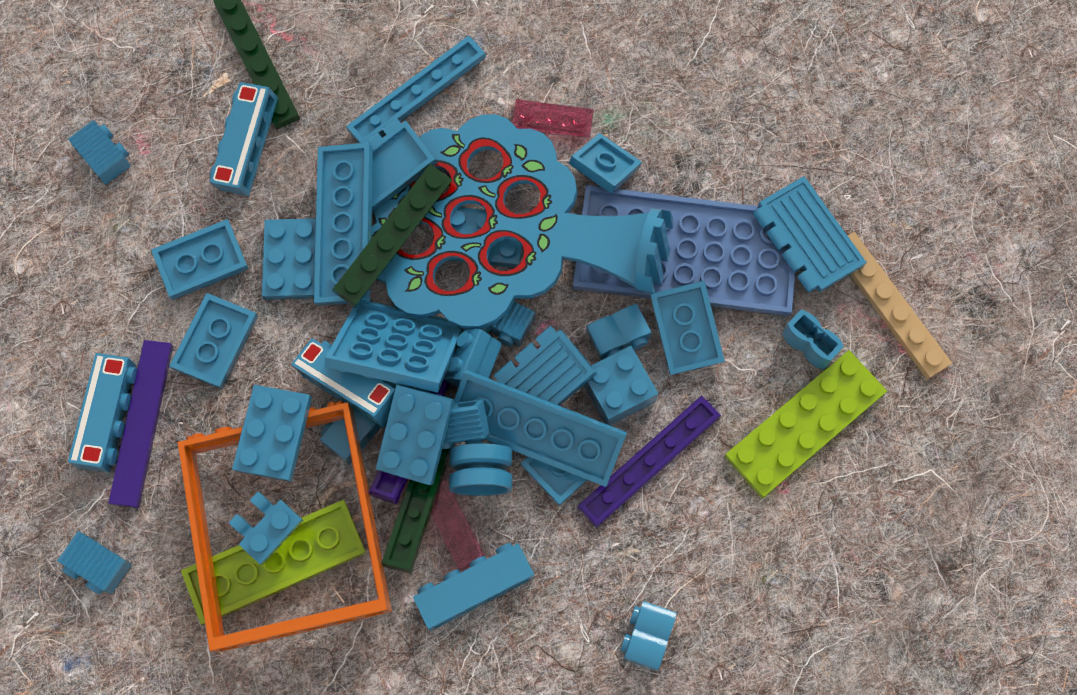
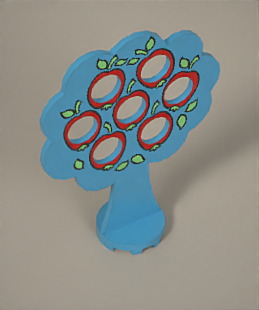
[371,114,673,329]

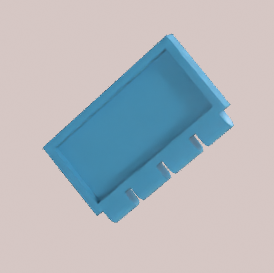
[364,117,438,213]
[753,176,867,293]
[494,326,597,406]

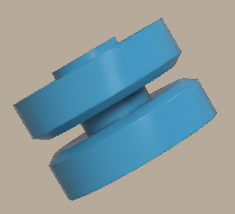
[449,443,512,496]

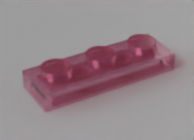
[512,99,594,137]
[431,480,485,571]

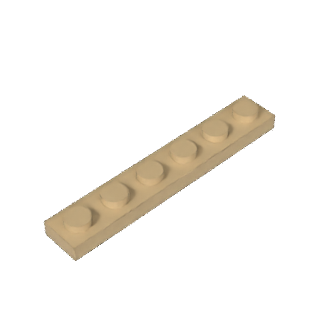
[847,232,952,380]

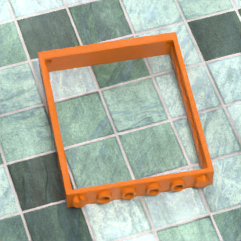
[178,401,392,653]

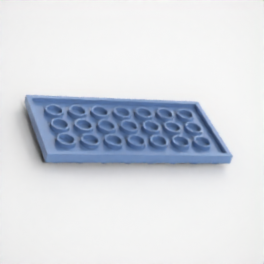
[573,185,795,316]

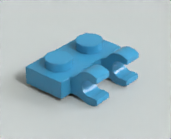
[229,492,304,565]

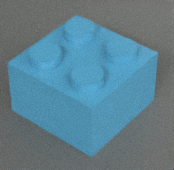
[584,346,659,426]

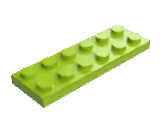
[724,350,887,499]
[181,499,367,625]

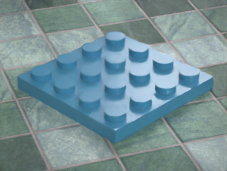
[325,301,463,393]

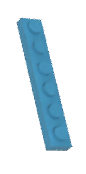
[346,36,486,143]

